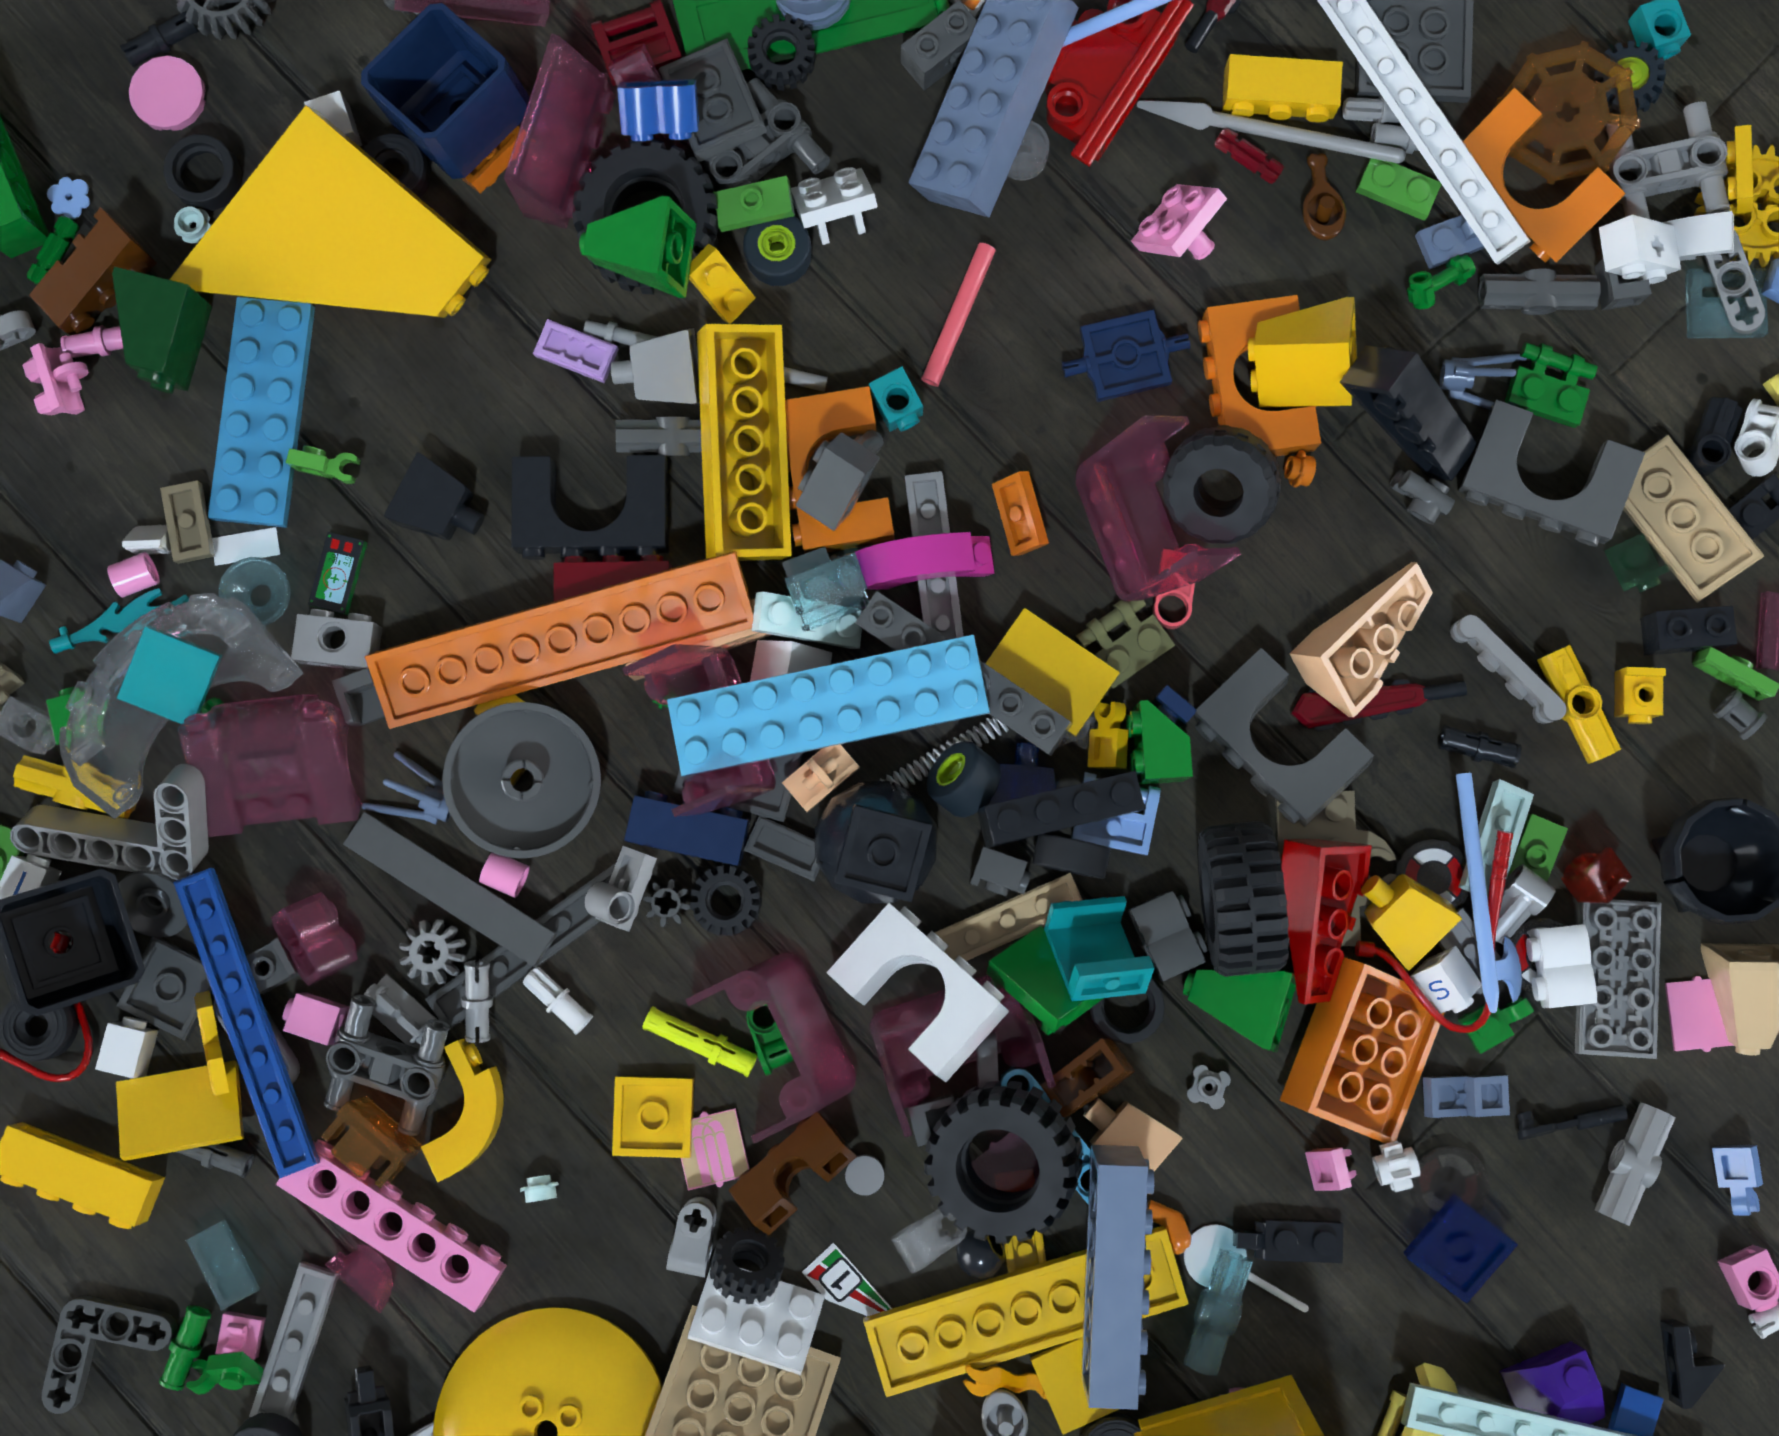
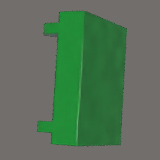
[986,925,1104,1035]

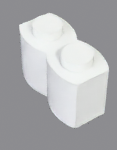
[1526,924,1597,1008]

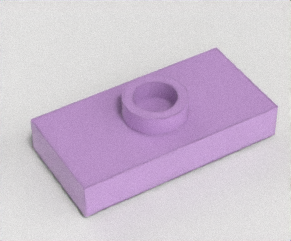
[533,319,619,383]

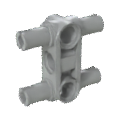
[1606,101,1730,219]

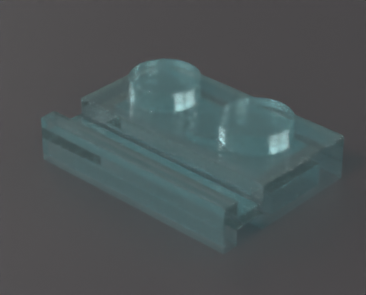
[784,552,870,632]

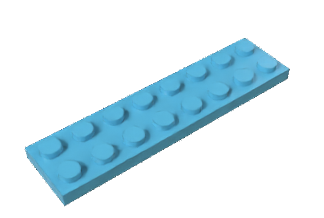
[667,635,990,777]

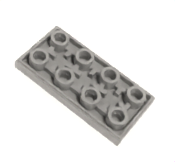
[1575,898,1661,1059]

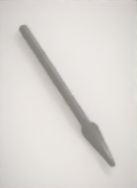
[1137,100,1406,163]

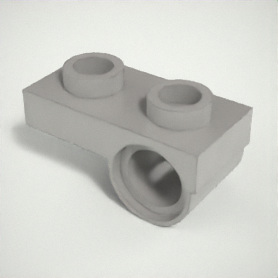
[585,846,657,932]

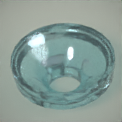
[219,557,291,627]

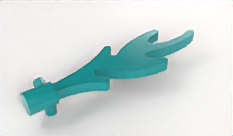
[49,588,189,654]

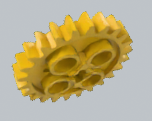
[1694,145,1779,268]

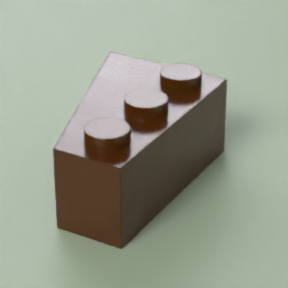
[29,207,157,335]

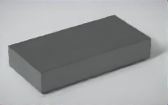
[744,815,820,882]

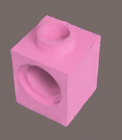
[283,992,349,1046]
[1718,1245,1779,1312]

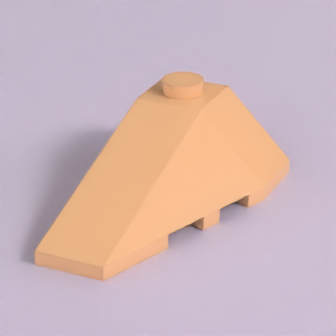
[1290,562,1433,718]

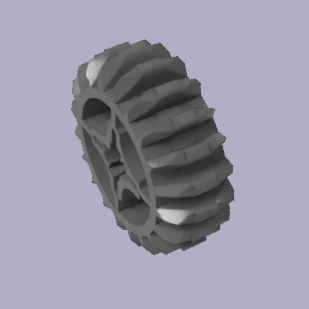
[176,0,276,40]

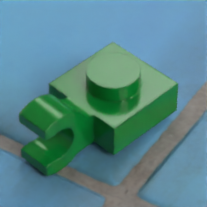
[1458,996,1534,1054]
[186,1352,264,1395]

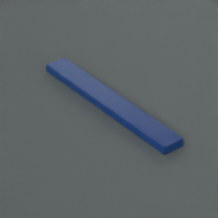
[173,868,321,1178]

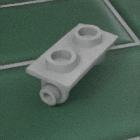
[364,974,438,1049]

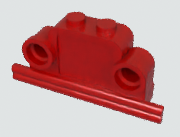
[1045,0,1194,167]

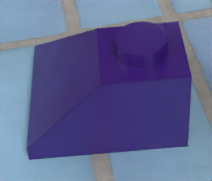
[1499,1341,1605,1424]

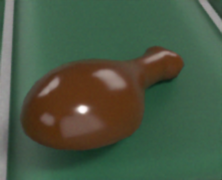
[1302,153,1346,241]

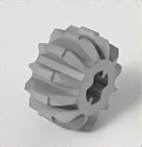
[399,919,466,985]

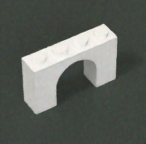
[826,903,1009,1082]

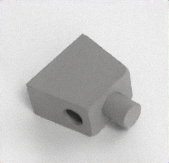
[611,328,700,404]

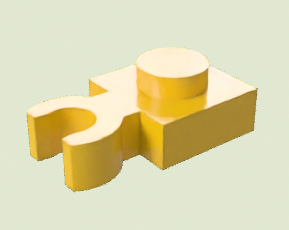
[1088,702,1128,769]

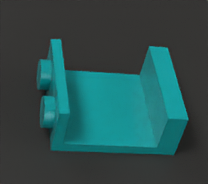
[1044,896,1155,1002]

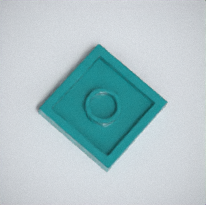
[117,625,223,728]

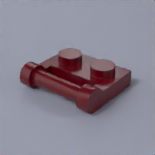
[590,0,682,86]

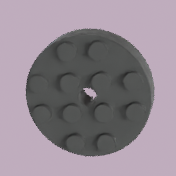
[442,702,601,858]

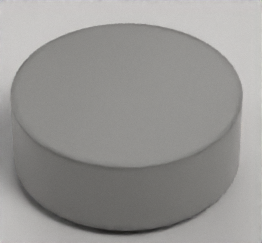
[845,1154,884,1195]

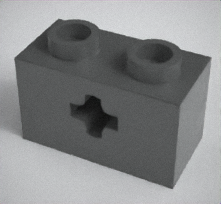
[901,0,977,91]

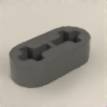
[976,1031,998,1089]

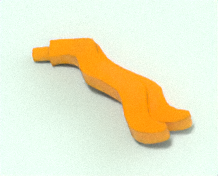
[963,1365,1048,1401]

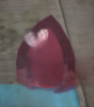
[325,1244,393,1313]

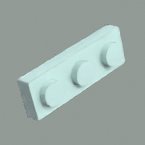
[752,591,863,649]
[1459,779,1534,899]

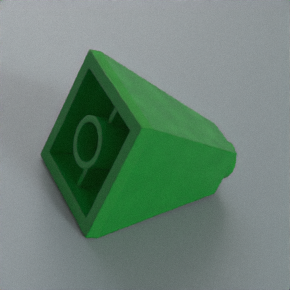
[579,196,697,298]
[1183,970,1296,1053]

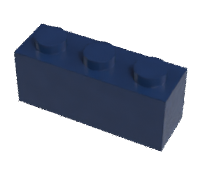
[624,791,751,867]

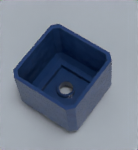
[361,3,532,179]

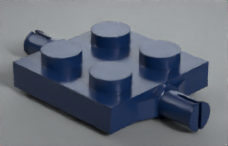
[1061,309,1190,402]

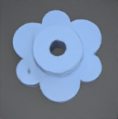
[47,177,90,219]

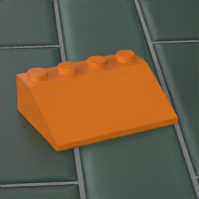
[1279,957,1445,1144]

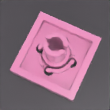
[1131,184,1227,260]

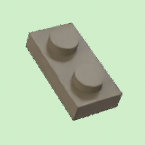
[160,480,215,564]

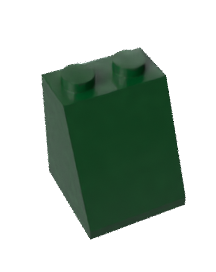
[112,266,212,394]

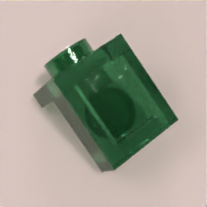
[1604,533,1670,593]

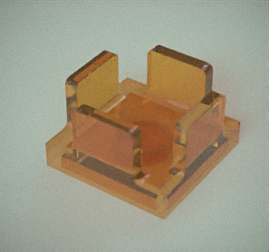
[321,1096,423,1189]

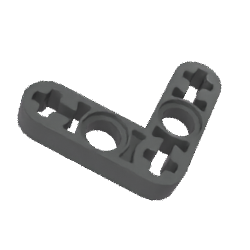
[42,1296,178,1414]

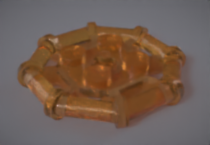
[1496,41,1641,184]

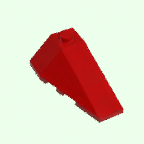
[1281,839,1372,1004]

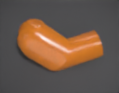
[1148,1199,1192,1255]

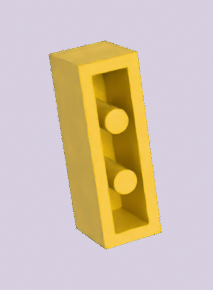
[1222,54,1343,123]

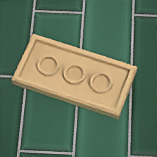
[1623,435,1764,603]

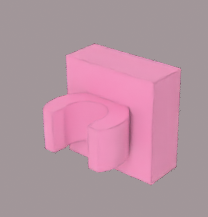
[1305,1147,1357,1191]
[215,1311,266,1360]

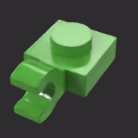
[285,446,361,484]

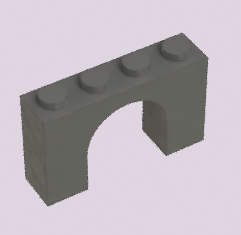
[1458,400,1645,547]
[1195,648,1374,827]

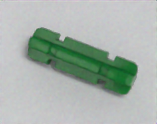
[27,216,79,285]

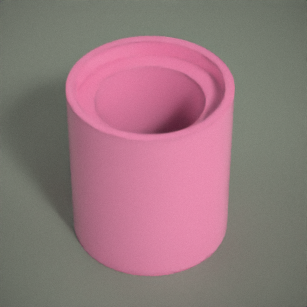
[107,552,160,598]
[479,853,530,898]

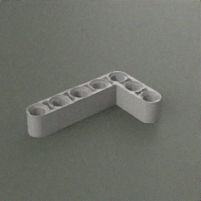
[10,764,209,880]

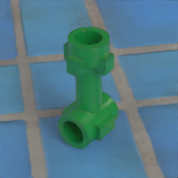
[1407,254,1476,310]

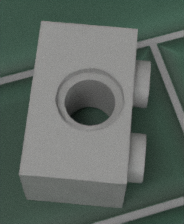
[291,609,382,671]

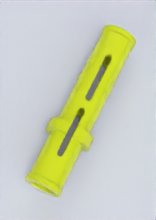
[642,1006,758,1077]

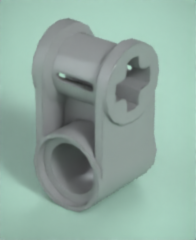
[666,1196,717,1278]

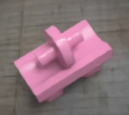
[22,343,89,416]

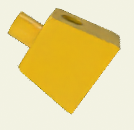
[1361,874,1462,971]

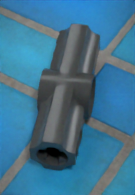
[1478,269,1600,315]
[616,417,702,456]

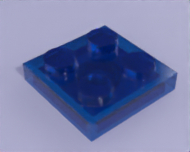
[1403,1193,1518,1304]

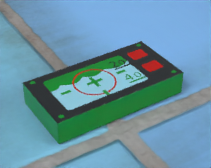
[308,532,367,616]

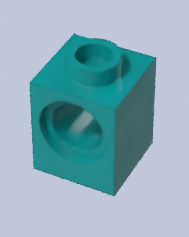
[1628,0,1691,60]
[868,367,923,432]

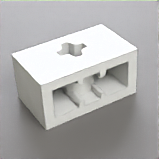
[1599,214,1681,284]

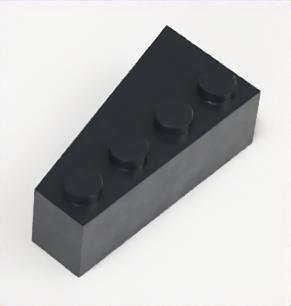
[1340,345,1477,481]

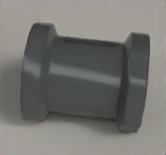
[1713,689,1768,740]

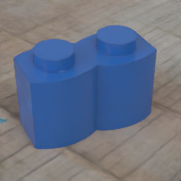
[617,79,699,141]

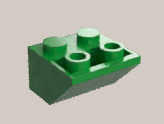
[1126,700,1193,785]

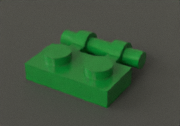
[1504,342,1598,428]

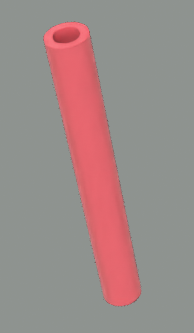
[921,243,996,387]

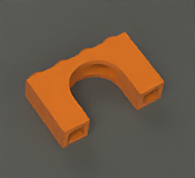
[1463,87,1626,263]
[1198,295,1321,457]
[785,386,894,554]

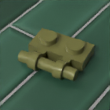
[1075,593,1175,690]

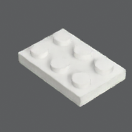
[687,1268,825,1375]

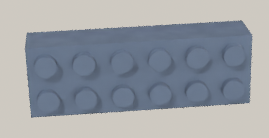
[909,0,1079,217]
[1082,1145,1154,1410]

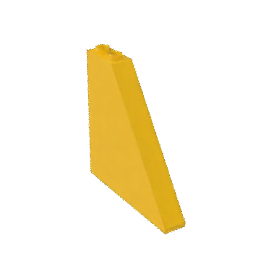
[169,105,492,318]

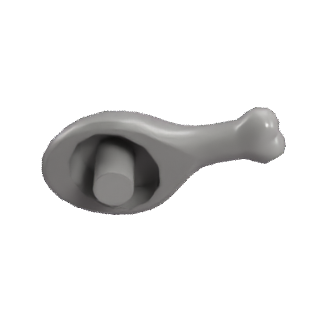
[981,1389,1028,1436]

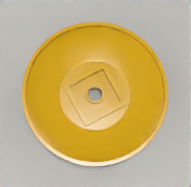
[433,1307,663,1436]

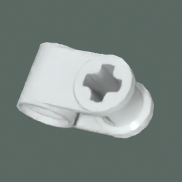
[1734,398,1779,476]

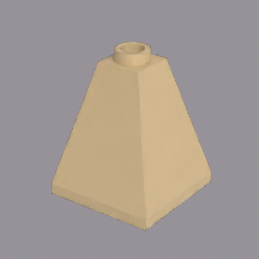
[1701,943,1779,1055]

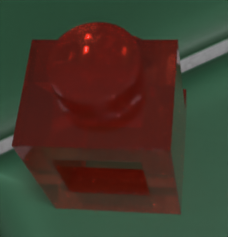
[1561,847,1632,903]

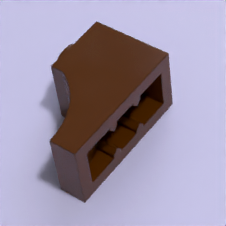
[1040,1038,1135,1118]

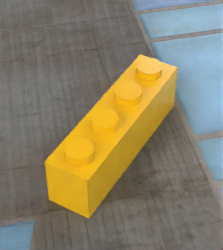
[0,1122,165,1229]

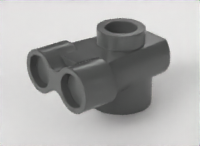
[1389,470,1455,525]

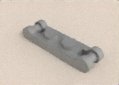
[1450,615,1566,724]

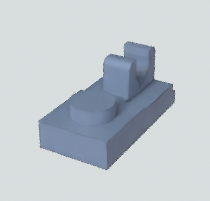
[1415,215,1485,270]

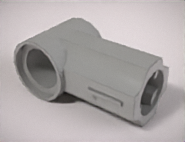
[1495,864,1555,945]

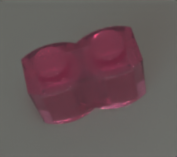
[271,892,358,986]

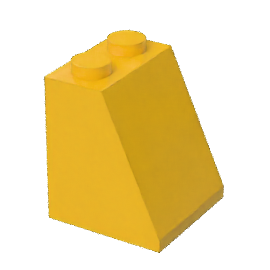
[1248,297,1357,407]

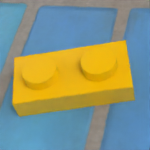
[1727,125,1754,213]
[689,244,756,324]

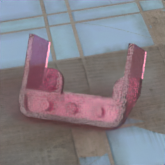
[1076,415,1241,602]
[622,644,776,817]
[685,953,856,1144]
[870,975,1056,1137]

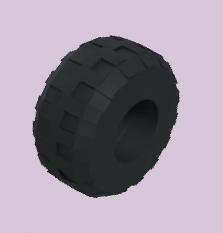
[1163,425,1281,545]

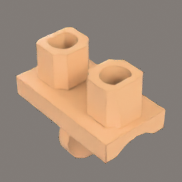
[782,744,860,813]

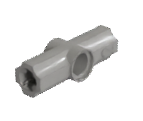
[1595,1102,1676,1226]

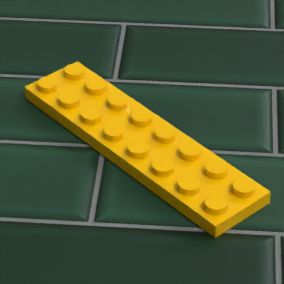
[863,1225,1189,1398]

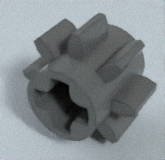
[643,879,691,927]

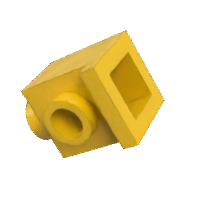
[1614,667,1666,724]

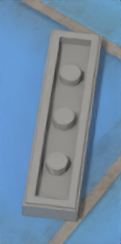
[249,1261,340,1421]

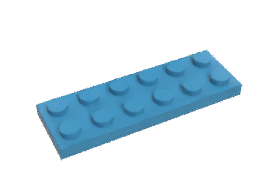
[208,297,315,528]

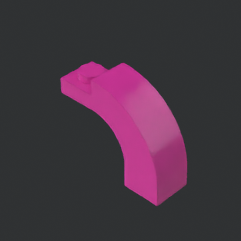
[854,532,995,589]

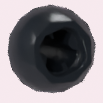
[956,1229,1005,1279]

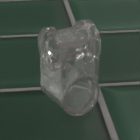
[890,1209,967,1274]

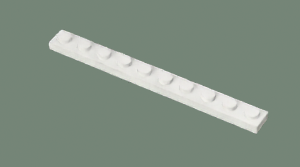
[1317,0,1531,264]

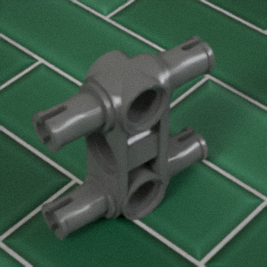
[685,78,830,191]
[324,995,450,1136]

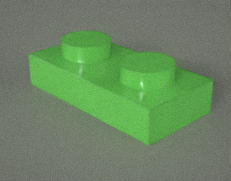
[1356,158,1441,221]

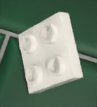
[791,167,877,245]

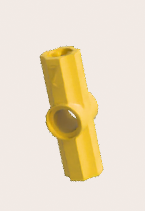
[1537,645,1621,764]
[13,755,138,819]

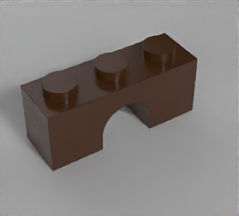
[728,1111,857,1236]

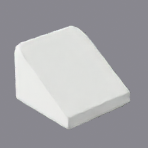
[122,525,171,555]

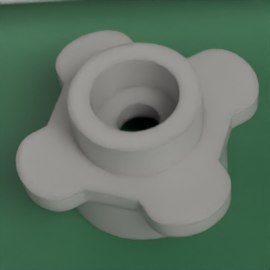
[1187,1065,1231,1109]

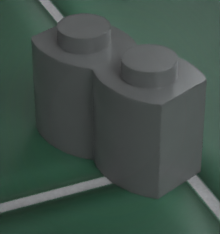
[1127,891,1207,981]

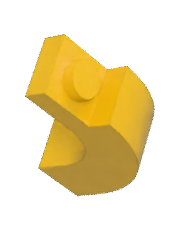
[421,1038,504,1182]

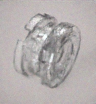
[1007,121,1050,180]

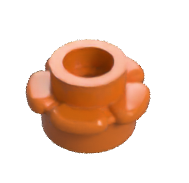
[1284,450,1316,488]

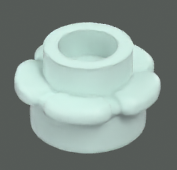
[174,207,211,244]
[520,1175,559,1203]

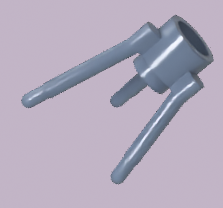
[1439,353,1527,410]
[362,751,451,825]

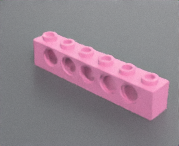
[276,1139,507,1312]

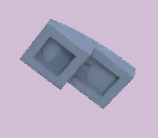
[1423,1075,1510,1118]

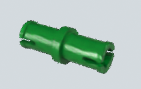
[159,1305,212,1391]

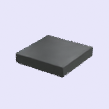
[116,936,213,1041]

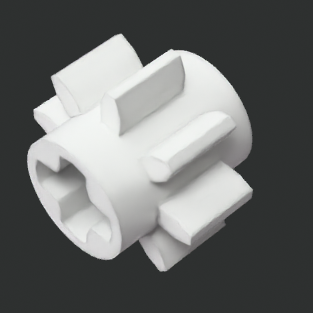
[1372,1141,1420,1193]

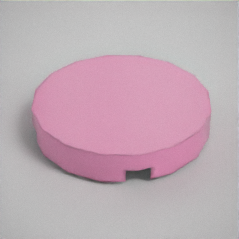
[129,56,206,131]

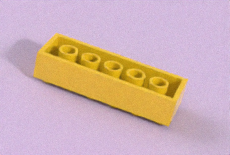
[697,324,791,561]

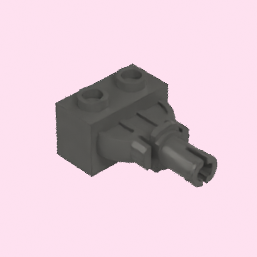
[795,430,884,531]

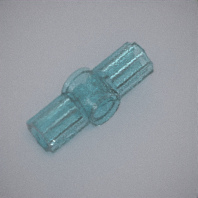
[1184,1249,1253,1376]

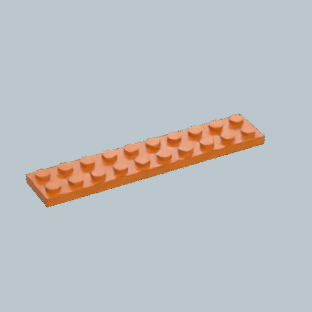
[365,551,754,729]

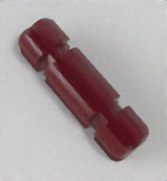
[1214,128,1284,184]

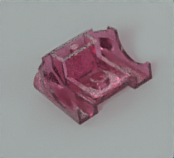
[178,694,362,837]

